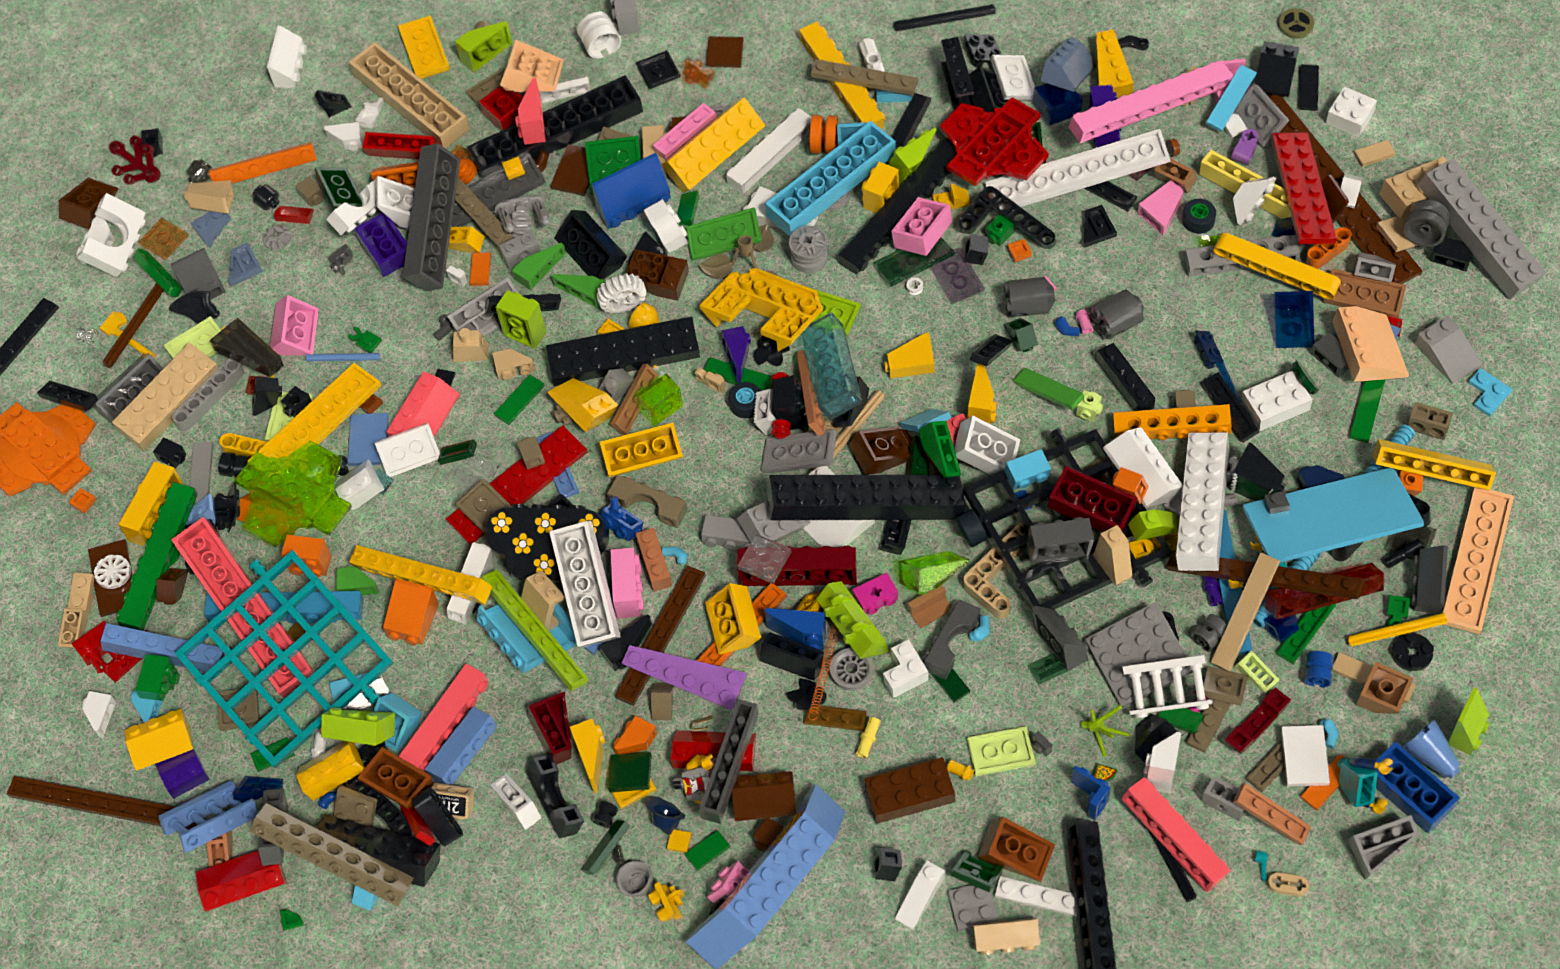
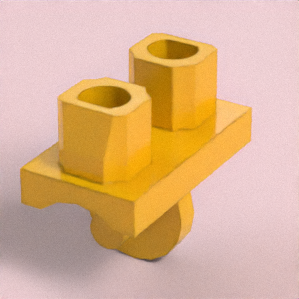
[648,882,685,922]

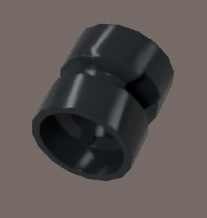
[218,452,252,480]

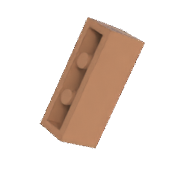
[635,528,672,592]

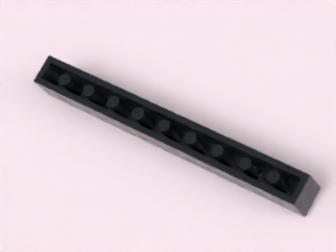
[838,138,956,275]

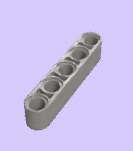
[172,357,244,431]

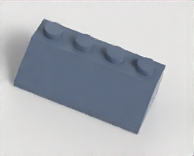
[1041,38,1096,92]

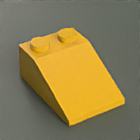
[968,363,997,424]
[548,378,618,432]
[570,718,605,794]

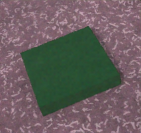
[608,752,652,792]

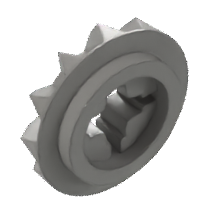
[262,224,291,250]

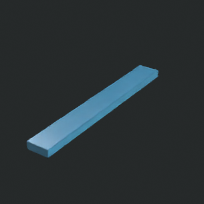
[1218,510,1252,655]

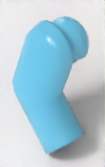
[662,547,688,564]
[969,616,990,641]

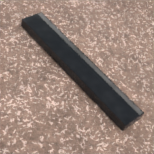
[884,93,931,165]

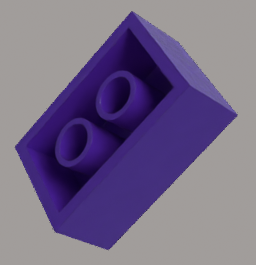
[1089,85,1121,148]
[354,213,407,277]

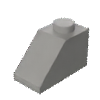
[1354,252,1396,283]

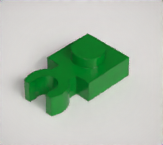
[348,327,382,353]
[1386,595,1410,626]

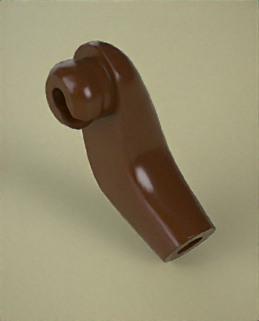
[535,150,549,172]

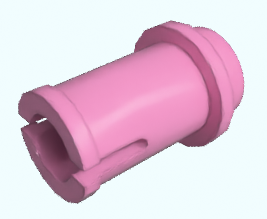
[1075,310,1094,334]

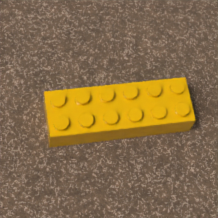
[661,97,766,192]

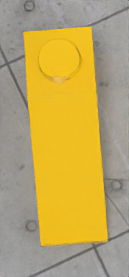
[448,226,485,253]

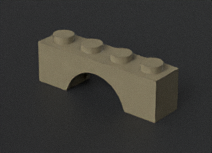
[607,475,687,528]

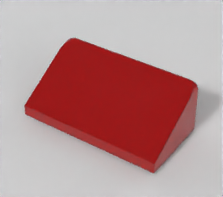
[273,206,314,224]

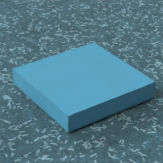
[900,409,951,432]

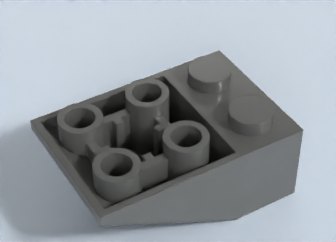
[171,248,226,299]

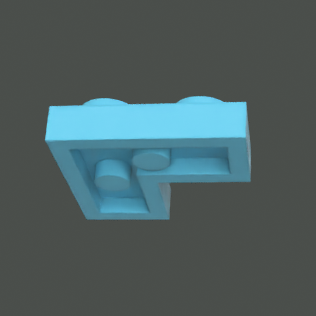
[1469,368,1513,417]

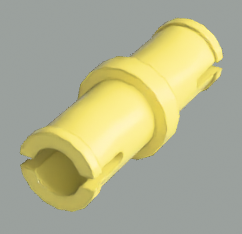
[855,717,881,759]

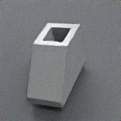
[599,369,634,402]

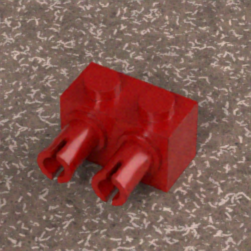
[71,621,125,673]

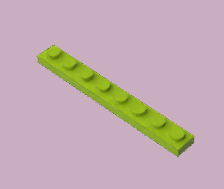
[481,569,588,691]

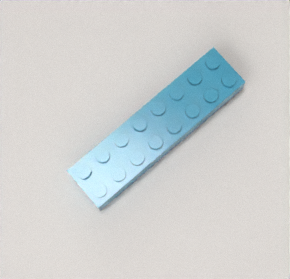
[765,121,896,236]

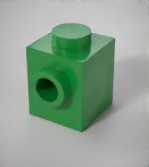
[986,214,1014,247]

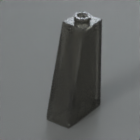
[209,318,284,377]

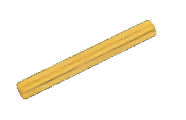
[1347,613,1448,646]

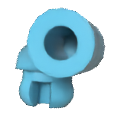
[1319,719,1339,749]

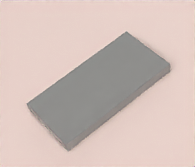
[761,429,837,473]

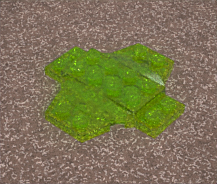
[234,441,352,547]

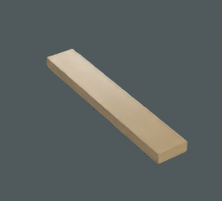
[1211,552,1280,671]

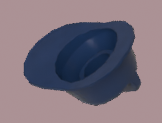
[645,796,685,835]

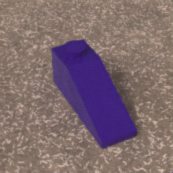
[722,326,751,383]

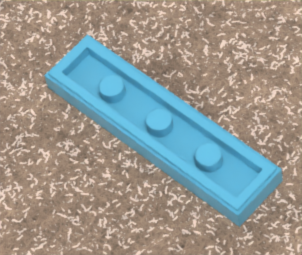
[1206,65,1257,132]

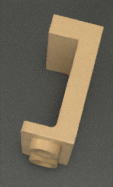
[521,571,565,631]

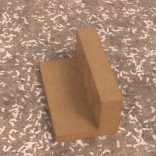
[908,584,952,628]

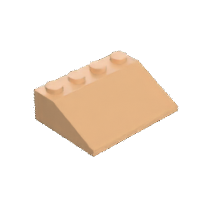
[500,39,564,92]
[1332,306,1409,382]

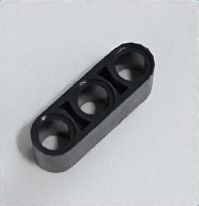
[412,787,463,846]

